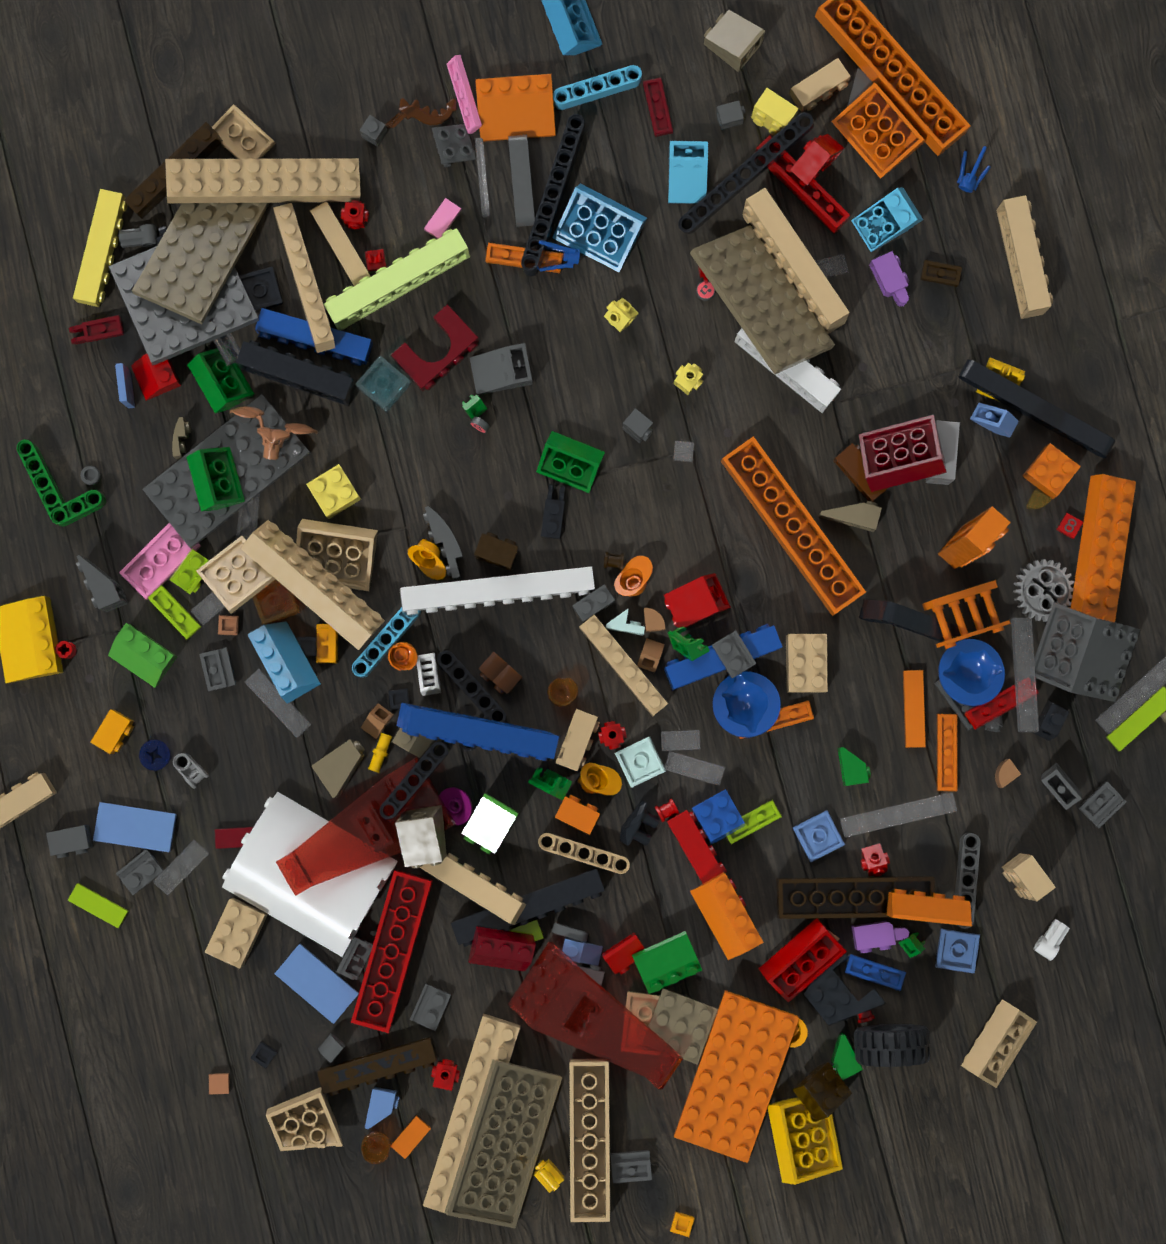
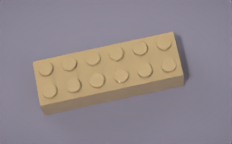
[996,195,1053,319]

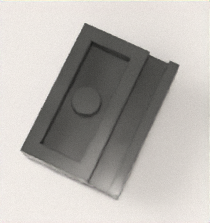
[712,631,756,678]
[199,647,236,692]
[1078,781,1127,828]
[116,849,165,895]
[410,983,452,1031]
[610,1150,652,1183]

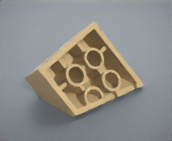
[266,1087,343,1151]

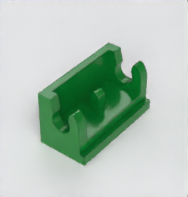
[668,627,709,661]
[528,767,572,801]

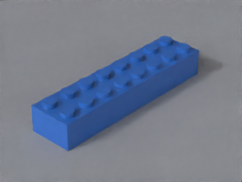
[396,703,559,761]

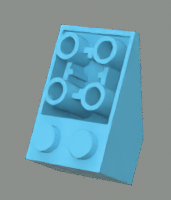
[668,141,708,204]
[851,188,923,252]

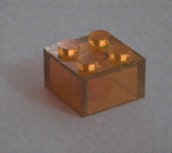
[252,579,302,625]

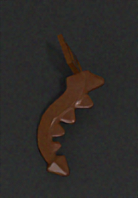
[386,98,457,128]

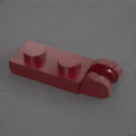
[68,315,124,345]

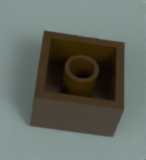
[474,532,519,572]
[793,1062,853,1121]

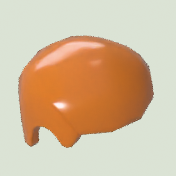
[388,642,418,671]

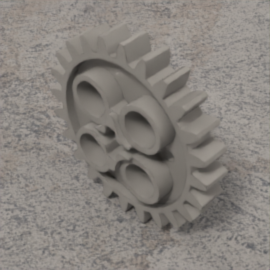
[1013,559,1074,622]

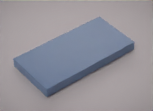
[93,802,177,852]
[275,943,359,1024]

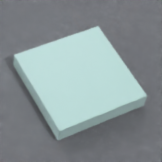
[615,736,666,788]

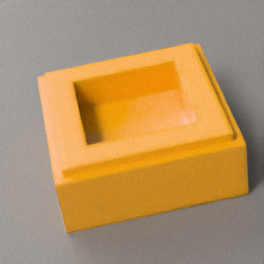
[670,1211,694,1237]

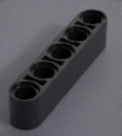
[380,742,449,819]

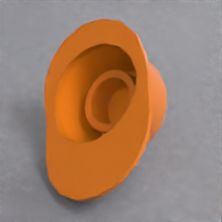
[614,556,653,597]

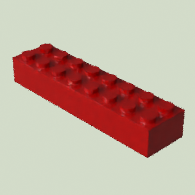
[351,870,433,1033]

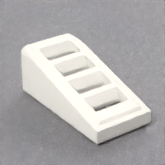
[417,653,441,696]

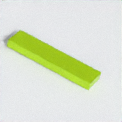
[1106,686,1166,751]

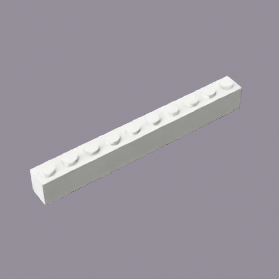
[400,567,595,615]

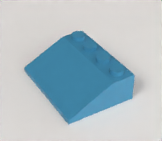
[553,183,647,272]

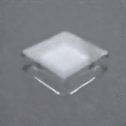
[673,441,694,462]

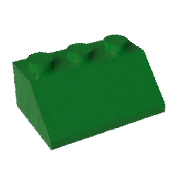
[187,346,254,414]
[536,431,605,493]
[186,447,245,512]
[632,931,702,994]

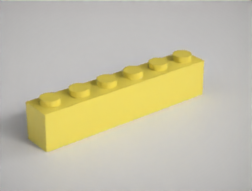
[73,189,128,307]

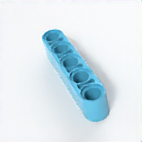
[553,65,642,110]
[352,607,421,678]

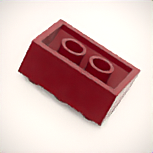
[468,926,536,971]

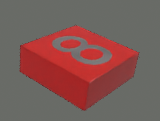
[1056,513,1083,539]

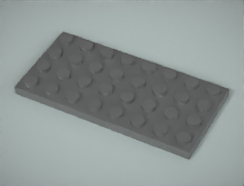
[142,394,310,548]

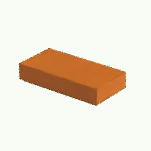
[391,1115,431,1159]

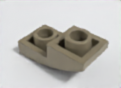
[172,417,191,459]

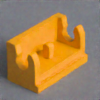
[316,624,338,663]

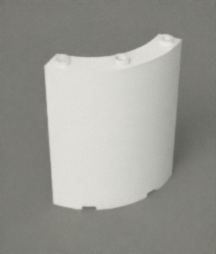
[222,792,398,957]

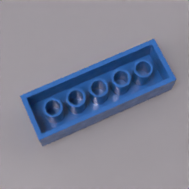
[664,624,783,690]

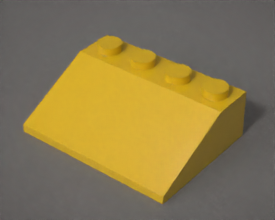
[0,596,63,683]
[767,1097,843,1185]

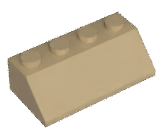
[961,999,1037,1088]

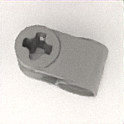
[173,753,209,789]

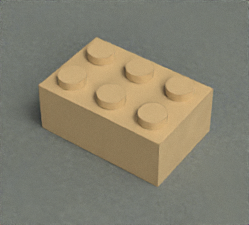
[786,634,828,693]
[1002,853,1056,901]
[205,898,268,969]

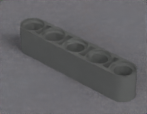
[508,135,535,227]
[955,833,980,929]

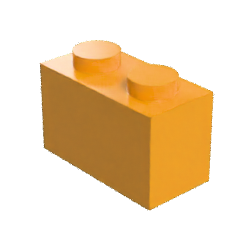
[90,709,134,754]

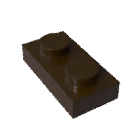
[920,260,962,287]

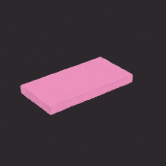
[119,523,201,600]

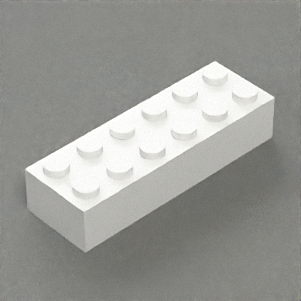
[734,329,841,413]

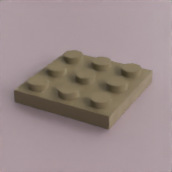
[643,988,718,1065]

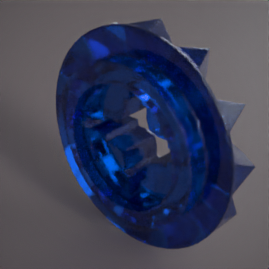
[139,740,170,771]

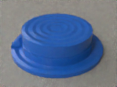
[938,639,1005,706]
[713,672,781,738]

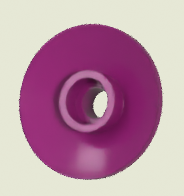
[437,787,472,825]

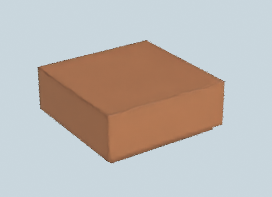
[218,615,239,635]
[209,1073,230,1094]

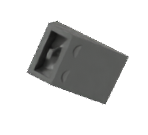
[470,343,533,395]
[76,555,128,612]

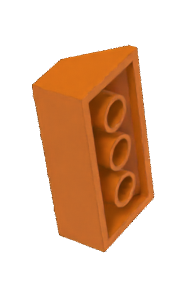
[690,872,764,960]
[887,889,972,927]

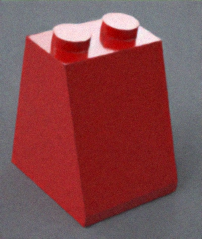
[664,573,731,628]

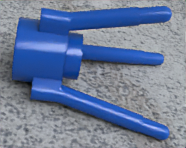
[957,146,990,193]
[539,240,580,271]

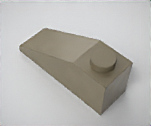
[818,501,882,532]

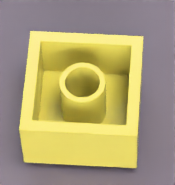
[751,88,799,136]
[306,464,361,519]

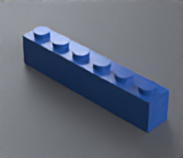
[255,308,373,366]

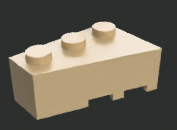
[556,709,600,771]

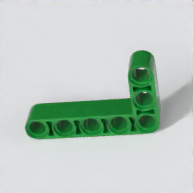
[16,439,106,526]

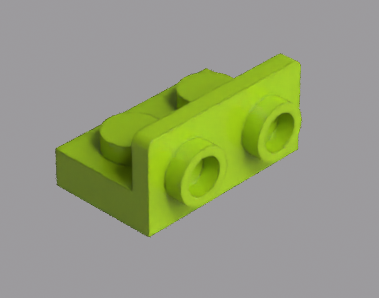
[169,549,209,594]

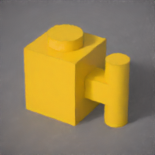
[534,1159,564,1193]

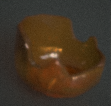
[547,677,578,707]
[361,1131,391,1164]

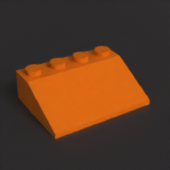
[476,74,556,142]
[831,83,925,179]

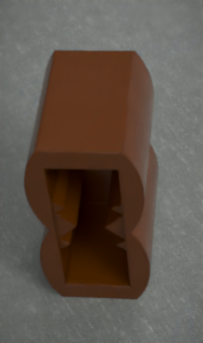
[479,652,523,695]

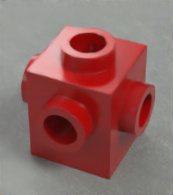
[341,200,369,229]
[598,721,627,749]
[860,843,890,877]
[431,1059,460,1091]

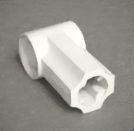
[1034,919,1070,961]

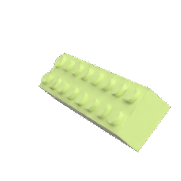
[323,228,470,331]

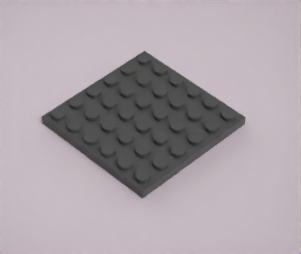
[109,246,259,365]

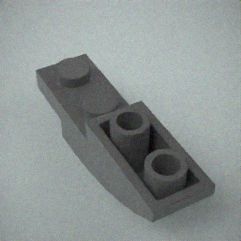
[423,506,463,580]

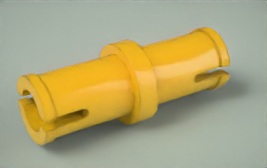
[368,733,392,773]

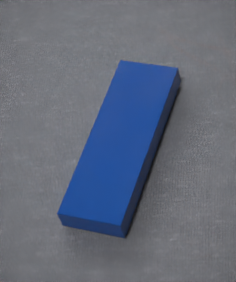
[844,954,906,991]

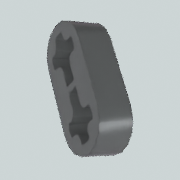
[551,922,589,943]

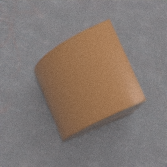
[643,608,665,632]
[637,638,665,672]
[361,704,394,739]
[995,759,1021,788]

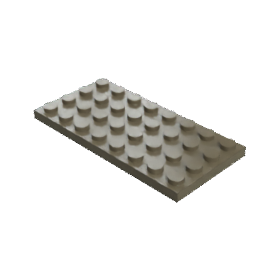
[132,203,269,324]
[690,225,835,375]
[444,1059,562,1228]

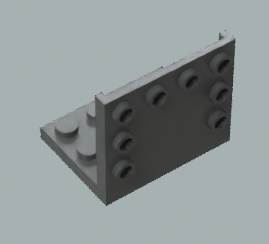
[1029,603,1140,702]

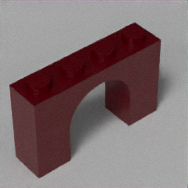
[391,304,479,392]

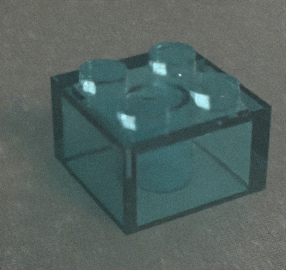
[355,356,411,413]

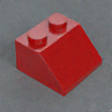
[131,354,181,401]
[602,932,645,975]

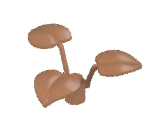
[230,406,318,460]

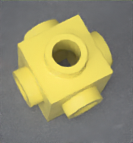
[604,298,639,332]
[674,363,703,395]

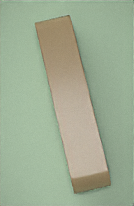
[310,201,371,286]
[538,833,630,874]

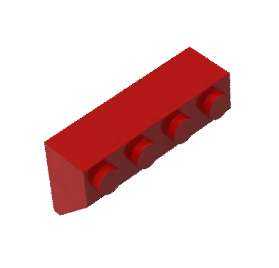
[759,918,847,1002]

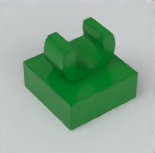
[462,395,487,419]
[898,932,925,958]

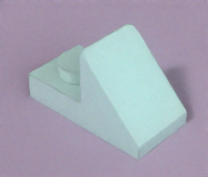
[606,609,645,636]

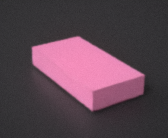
[424,198,461,239]

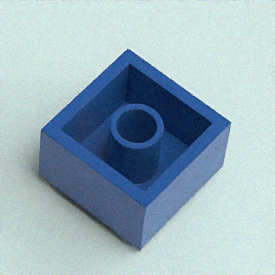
[692,789,745,845]

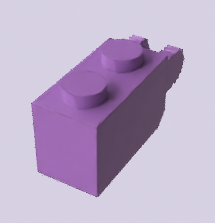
[869,251,909,307]
[851,921,910,953]

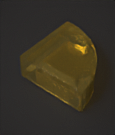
[1026,490,1052,509]

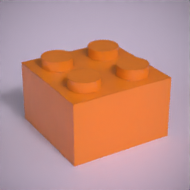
[1023,443,1081,499]
[555,794,600,835]

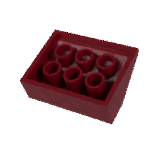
[859,415,947,492]

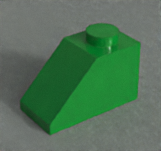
[837,747,871,786]
[831,1032,863,1080]

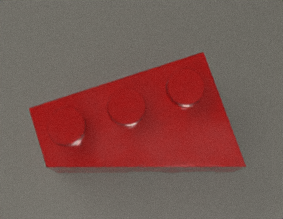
[790,134,844,185]

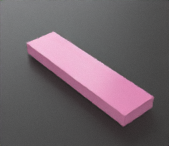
[447,55,482,134]

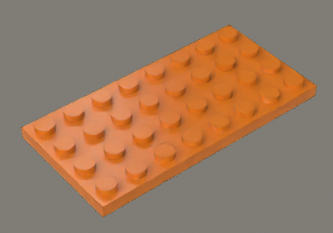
[674,990,799,1163]

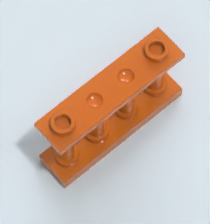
[922,580,1010,649]

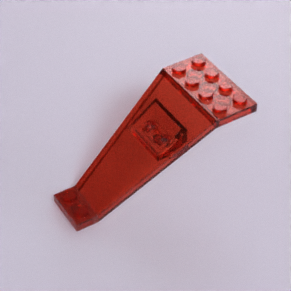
[276,758,456,896]
[508,942,683,1090]

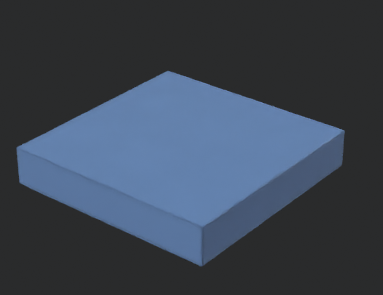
[115,363,135,408]
[793,810,845,862]
[935,929,980,973]

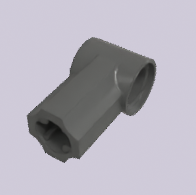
[119,224,158,248]

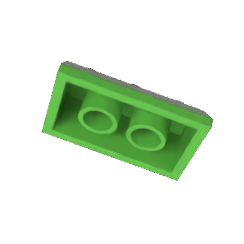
[108,623,178,688]

